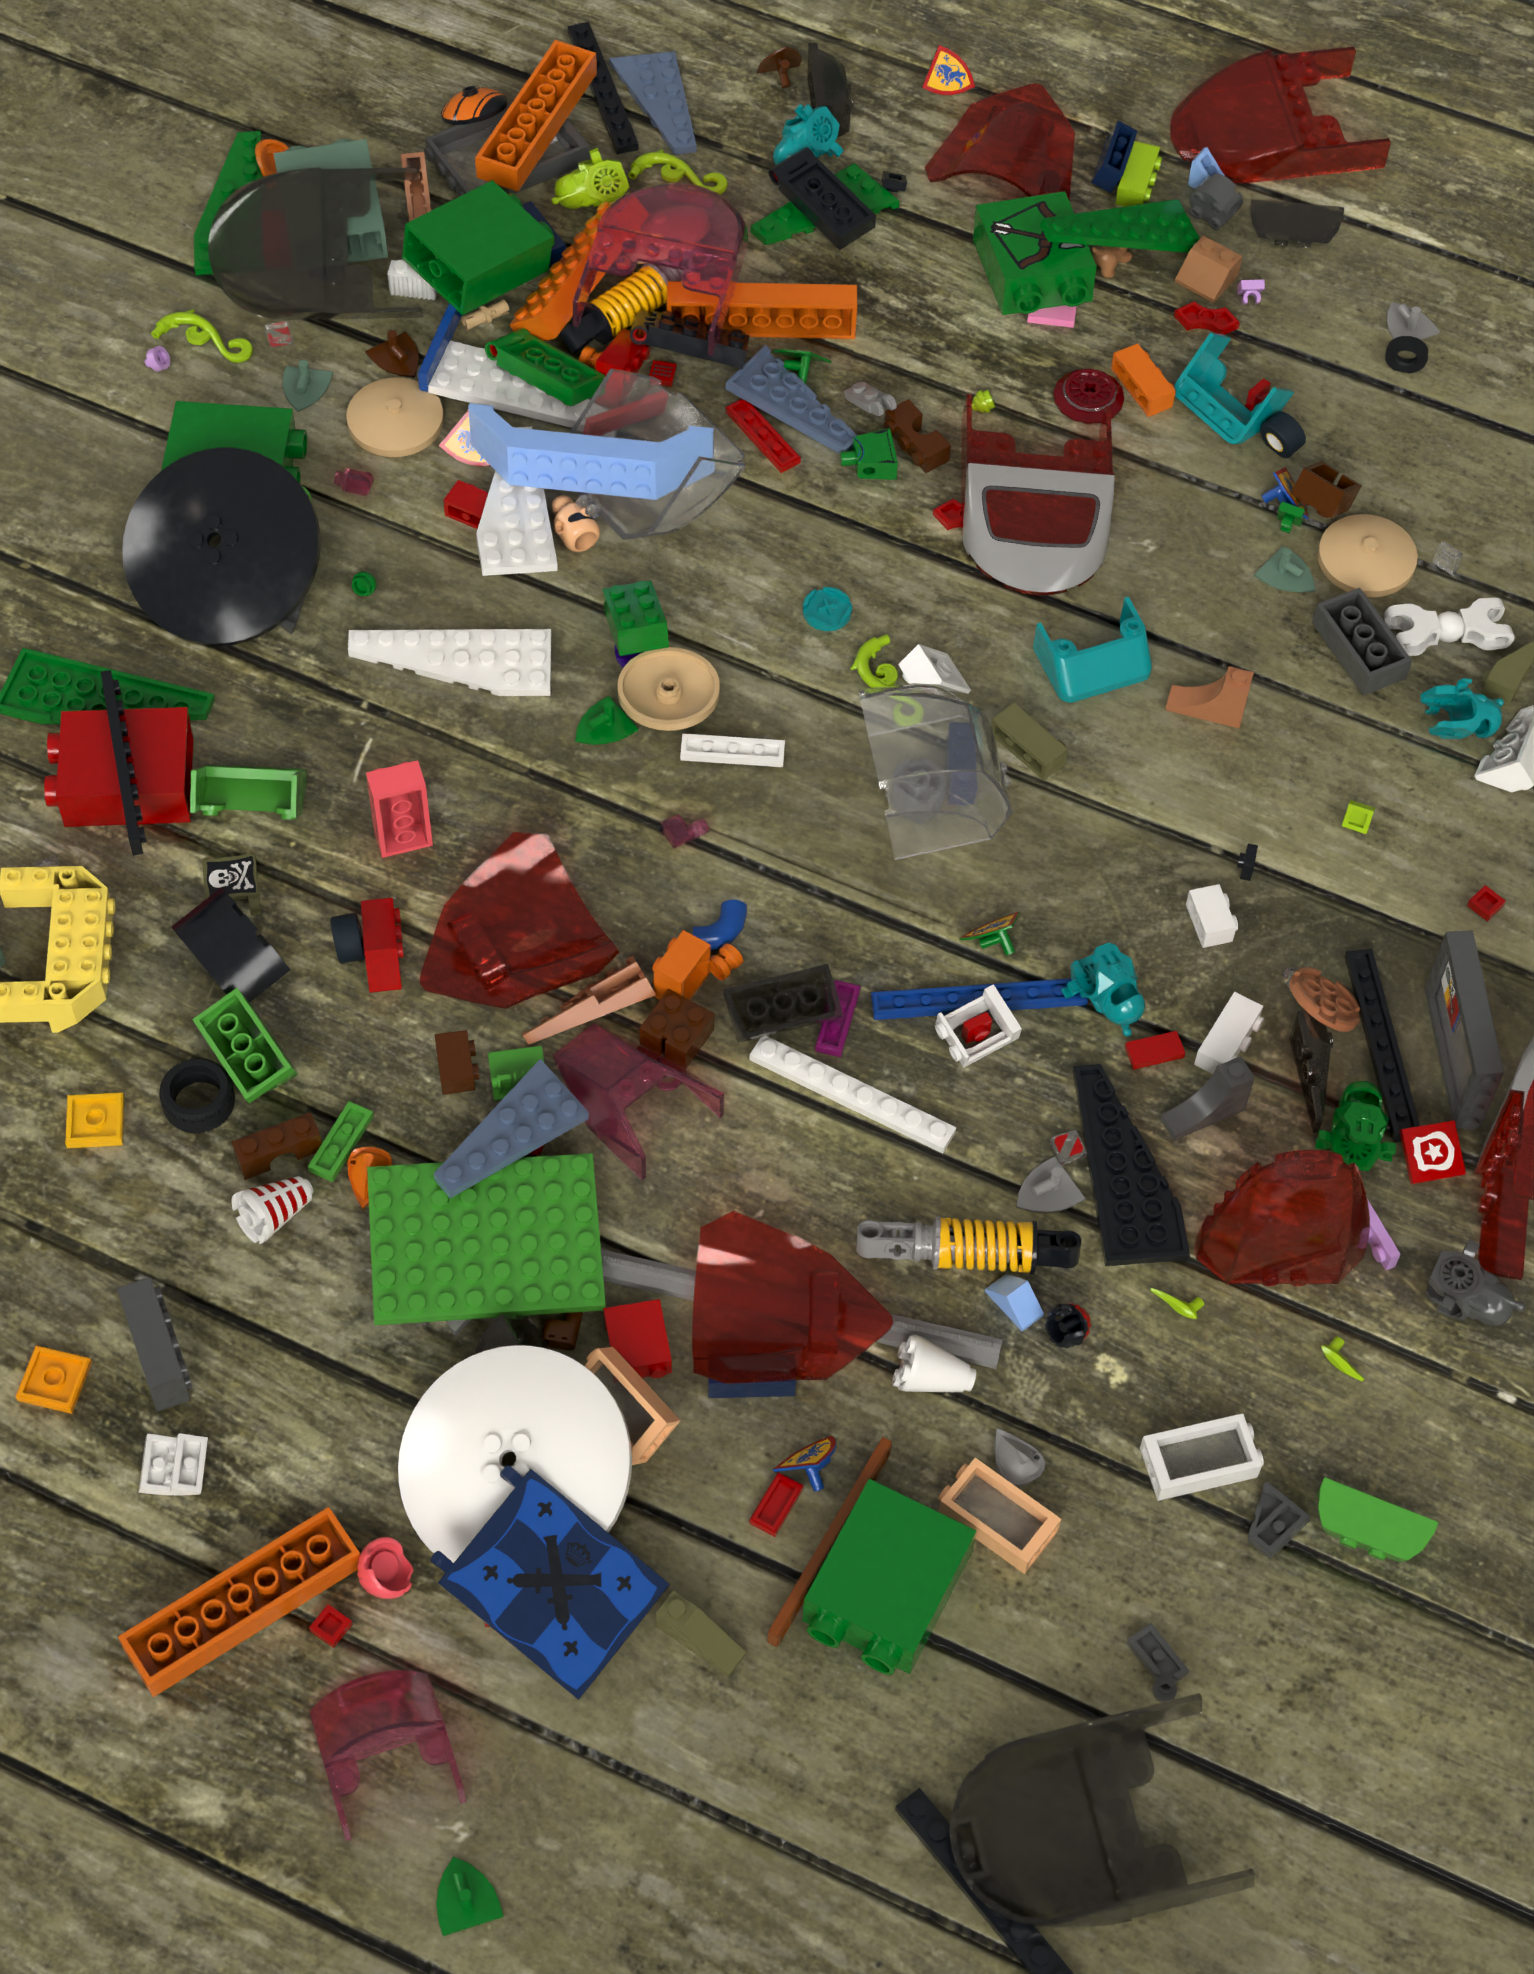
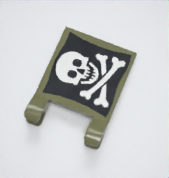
[202,854,261,915]

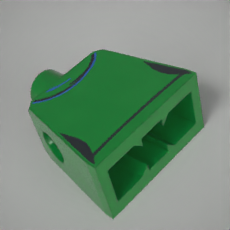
[840,428,898,480]

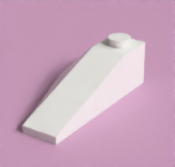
[1475,705,1534,792]

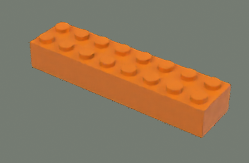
[475,40,597,192]
[509,195,649,341]
[667,281,857,339]
[118,1507,360,1697]

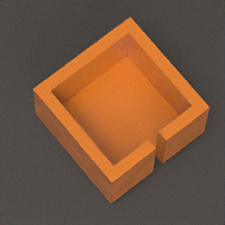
[652,930,711,1000]

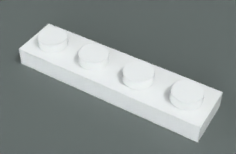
[680,733,785,767]

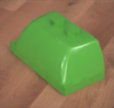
[192,988,299,1104]
[1316,1477,1438,1563]

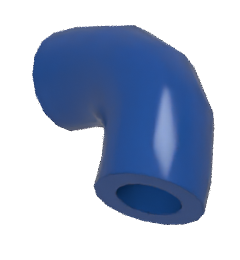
[693,900,747,951]

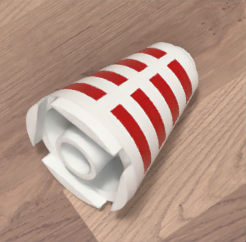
[232,1176,313,1244]

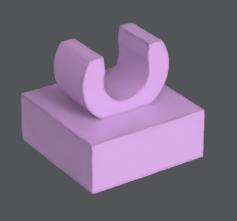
[1237,279,1265,305]

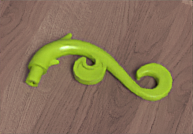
[628,149,728,196]
[151,309,253,363]
[850,634,922,727]

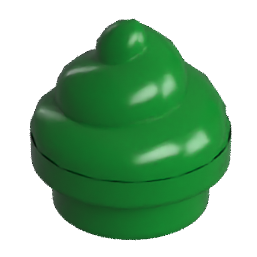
[352,571,377,596]

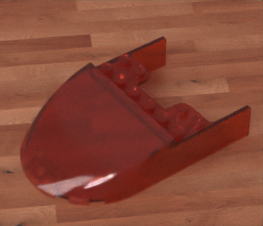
[1170,47,1391,183]

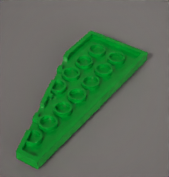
[194,131,266,275]
[0,648,215,725]

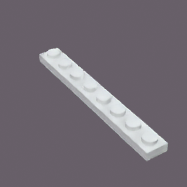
[750,1035,956,1154]

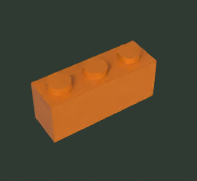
[1111,343,1176,417]

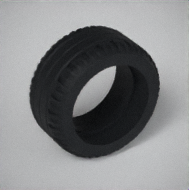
[159,1058,235,1133]

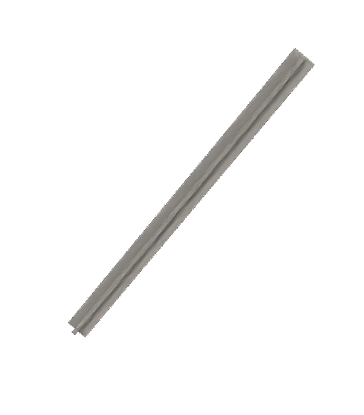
[601,1249,1002,1369]

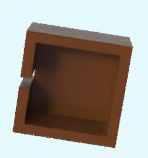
[1290,461,1362,518]
[639,989,715,1069]

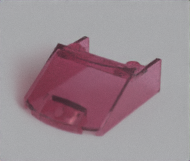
[310,1670,466,1841]

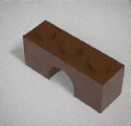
[883,399,951,473]
[231,1112,322,1180]

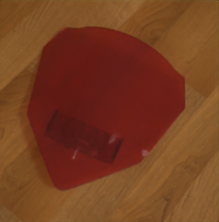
[925,83,1075,202]
[420,832,619,1009]
[692,1210,893,1384]

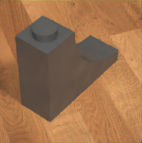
[1160,1056,1255,1141]

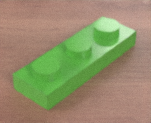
[308,1101,374,1182]

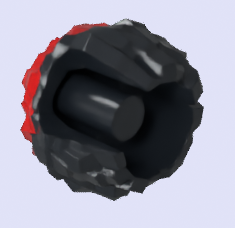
[1045,1303,1091,1349]

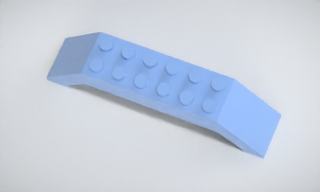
[468,403,714,500]

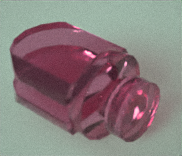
[334,468,374,496]

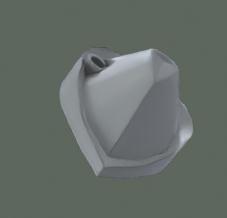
[995,1428,1045,1487]

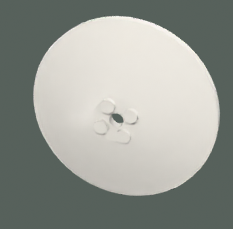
[398,1345,632,1563]

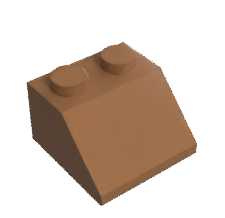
[1175,235,1243,303]

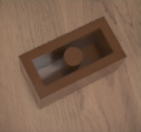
[434,1030,479,1095]

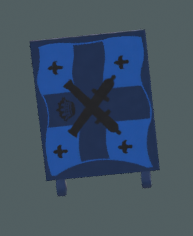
[430,1466,670,1700]

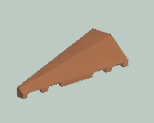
[522,956,656,1045]

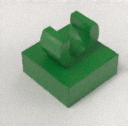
[1277,502,1305,533]

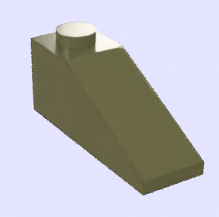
[1481,641,1534,706]
[656,1590,746,1678]

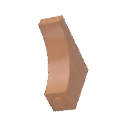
[400,152,431,222]
[1165,666,1254,728]

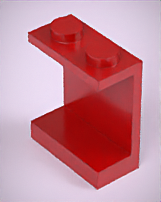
[603,1299,672,1382]

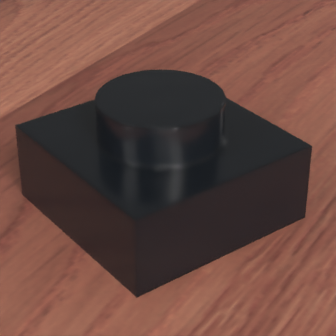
[881,171,907,192]
[1237,843,1258,881]

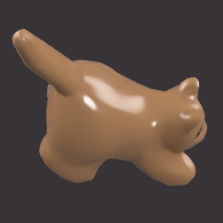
[1090,246,1132,278]

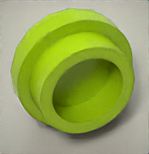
[969,390,995,413]

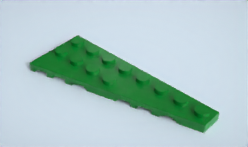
[1040,200,1200,253]

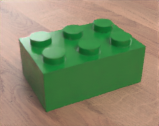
[602,580,669,656]

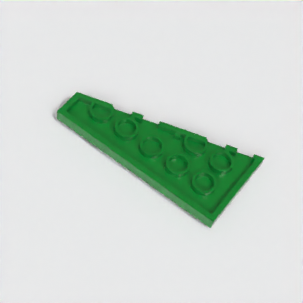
[750,163,900,245]

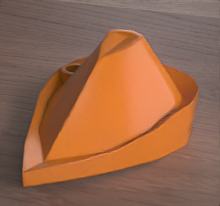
[255,139,289,190]
[347,1147,392,1209]

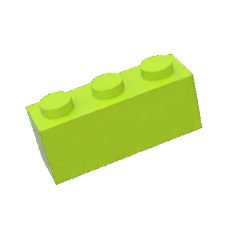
[1115,141,1162,207]

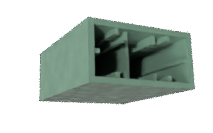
[273,138,388,272]

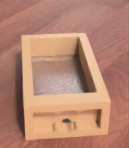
[585,1347,681,1465]
[938,1458,1062,1574]

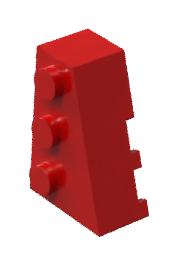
[592,329,651,408]
[361,898,404,993]

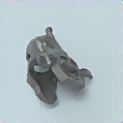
[1425,1239,1525,1327]

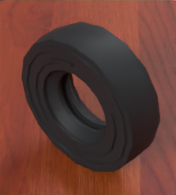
[1385,336,1428,374]

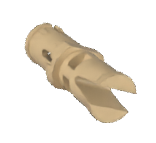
[461,299,509,331]

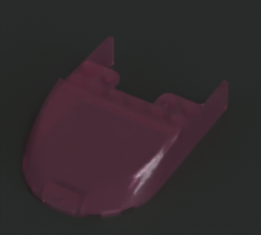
[573,183,748,356]

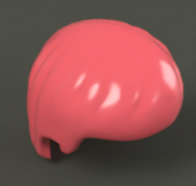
[357,1537,414,1599]

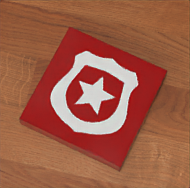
[1399,1120,1466,1185]

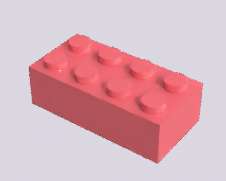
[366,760,433,858]

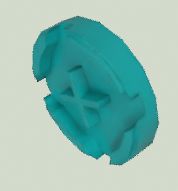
[802,587,852,631]

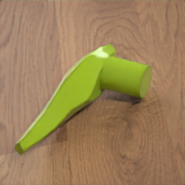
[1150,1288,1204,1319]
[1321,1336,1365,1382]

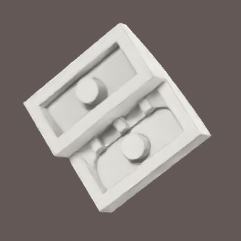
[138,1433,208,1495]

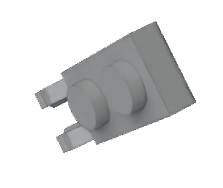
[844,382,897,417]

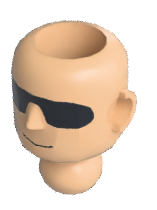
[551,495,600,552]

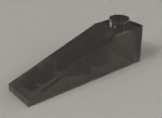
[1289,1011,1333,1133]

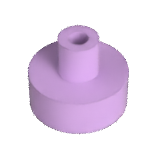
[145,346,170,372]

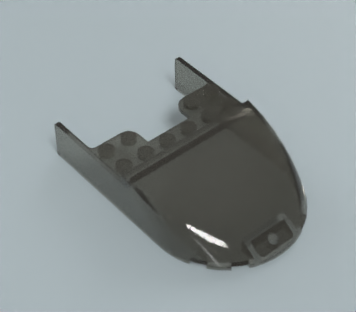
[208,167,424,320]
[950,1693,1255,1928]

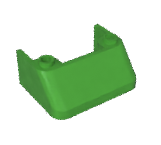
[190,765,307,819]

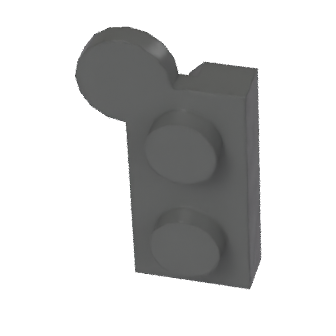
[1126,1623,1189,1703]

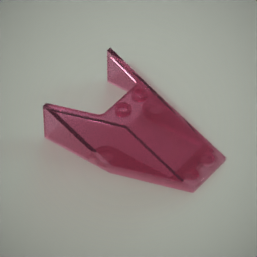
[553,1024,724,1180]

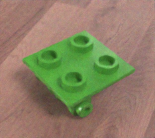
[488,1046,544,1101]

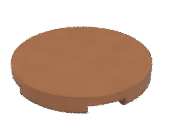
[1289,967,1360,1032]

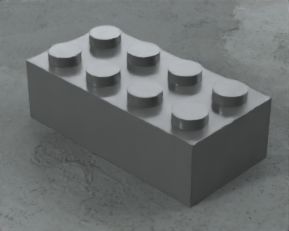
[1312,588,1412,695]
[117,1277,193,1412]

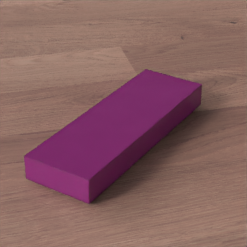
[815,980,861,1058]

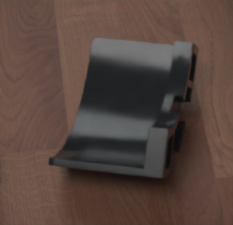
[172,887,290,1002]

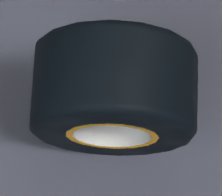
[1260,411,1306,458]
[330,912,365,964]

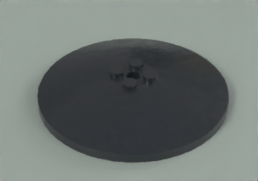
[122,448,321,646]

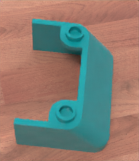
[1174,332,1294,444]
[1033,596,1152,703]

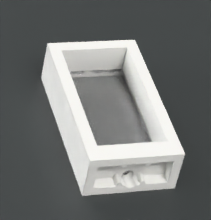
[1140,1413,1264,1501]

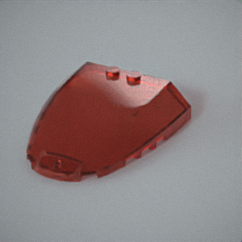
[1194,1150,1370,1286]

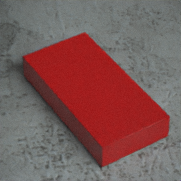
[1124,1031,1186,1070]
[749,1472,804,1537]

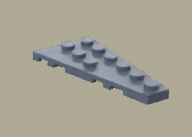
[609,51,697,155]
[725,345,857,454]
[434,1059,589,1198]

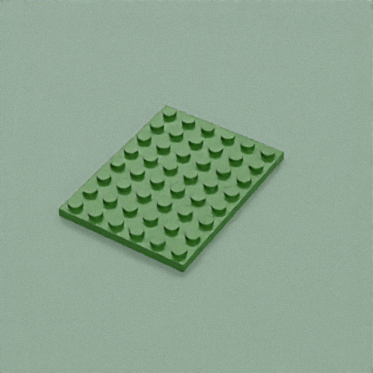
[367,1153,606,1326]

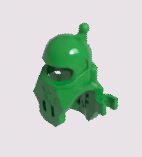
[1315,1081,1396,1172]

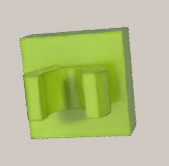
[1342,800,1375,834]

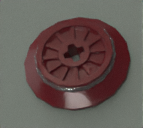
[1053,369,1125,424]

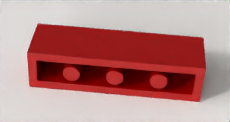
[443,480,489,529]

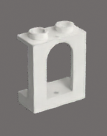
[935,984,1022,1068]

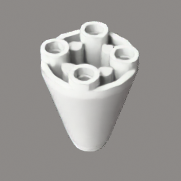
[892,1335,976,1392]

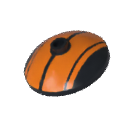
[441,86,508,125]

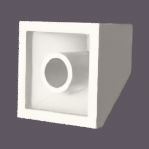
[898,644,971,694]

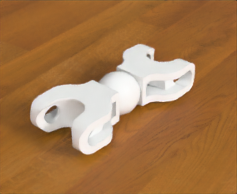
[1384,598,1515,656]

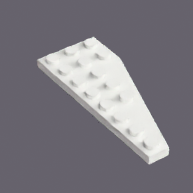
[428,341,617,438]
[476,427,557,576]
[348,629,551,696]

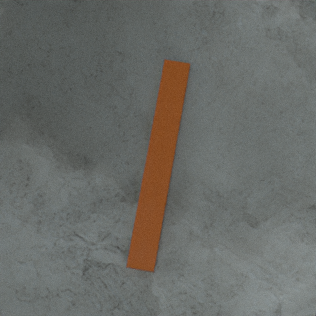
[767,1437,892,1647]

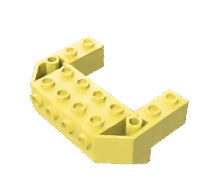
[0,866,116,1033]

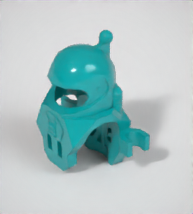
[773,104,844,165]
[1420,678,1504,739]
[1061,942,1145,1037]

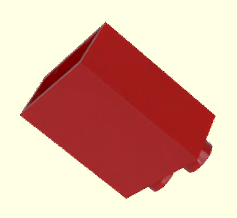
[44,707,194,827]

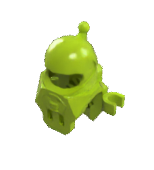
[551,147,630,209]

